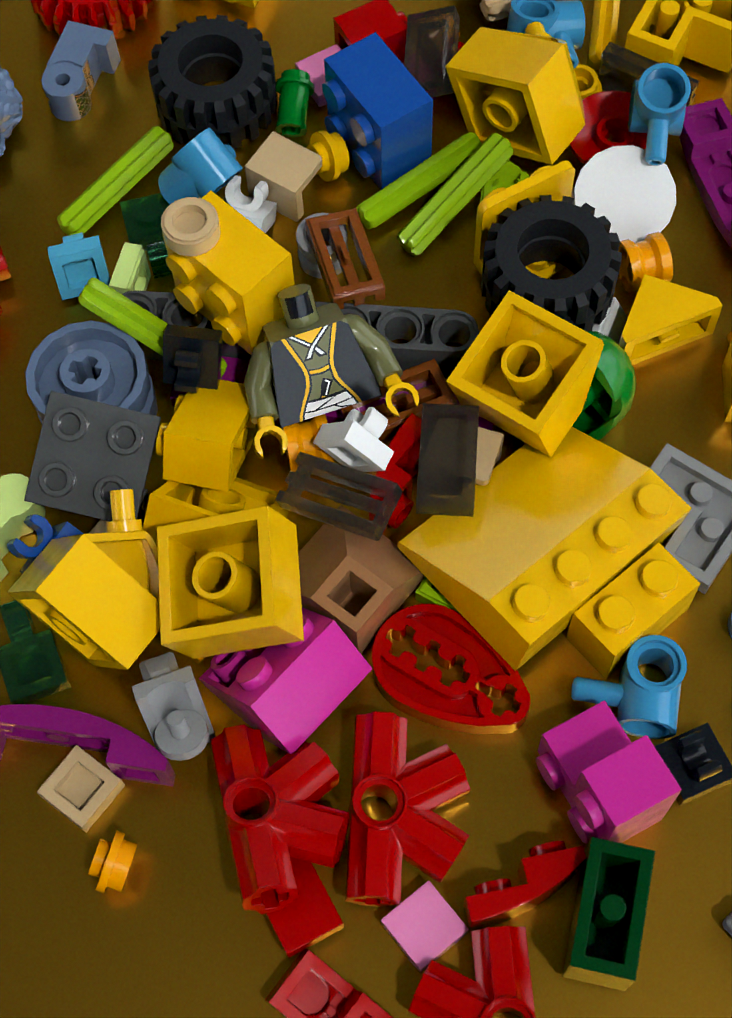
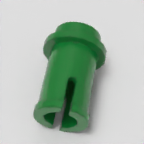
[275,69,315,138]

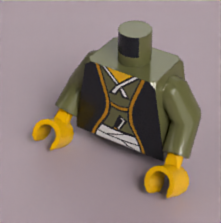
[244,284,419,459]

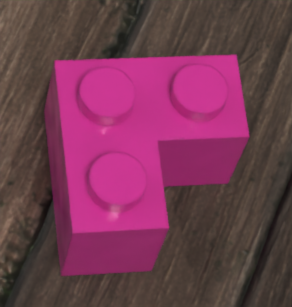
[536,700,682,844]

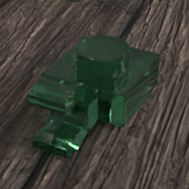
[120,193,172,279]
[0,600,71,704]

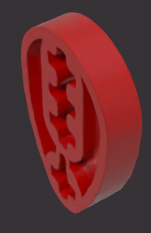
[372,604,531,735]

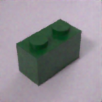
[562,837,655,991]

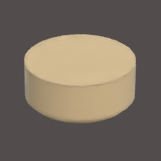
[161,197,221,256]

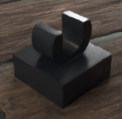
[163,324,223,393]
[655,723,732,806]

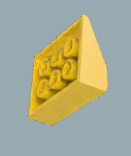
[397,427,692,671]

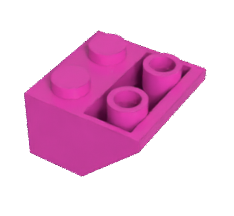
[199,607,373,754]

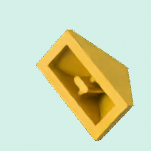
[619,274,723,365]

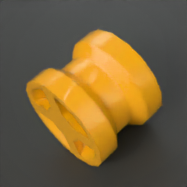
[618,232,673,293]
[282,414,335,474]

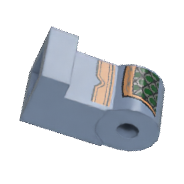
[41,20,121,121]

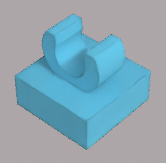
[47,232,111,300]

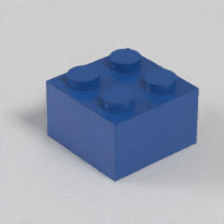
[322,32,433,190]

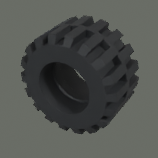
[148,15,277,149]
[481,195,622,331]

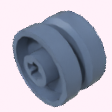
[25,320,158,425]

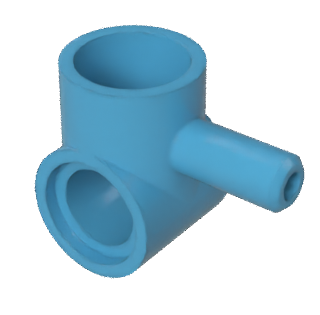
[506,0,585,69]
[628,63,691,165]
[158,127,243,204]
[571,635,687,739]

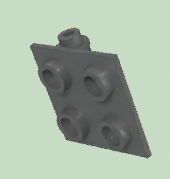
[24,391,161,521]

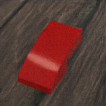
[266,857,344,958]
[265,949,393,1018]

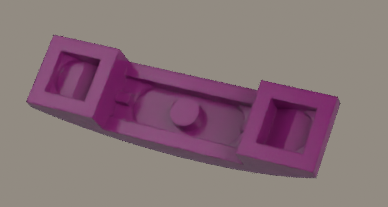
[679,98,732,248]
[0,704,176,786]

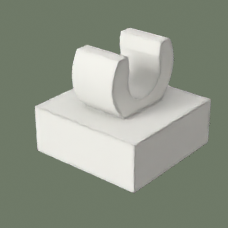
[223,175,277,233]
[313,407,394,473]

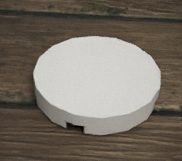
[572,145,676,243]

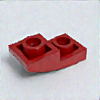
[368,413,430,534]
[463,841,586,933]

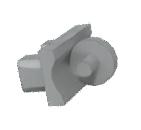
[132,652,216,761]

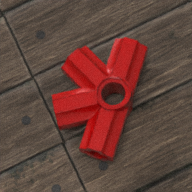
[345,711,471,907]
[210,724,349,914]
[408,926,536,1018]

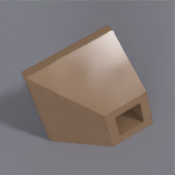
[298,505,425,653]

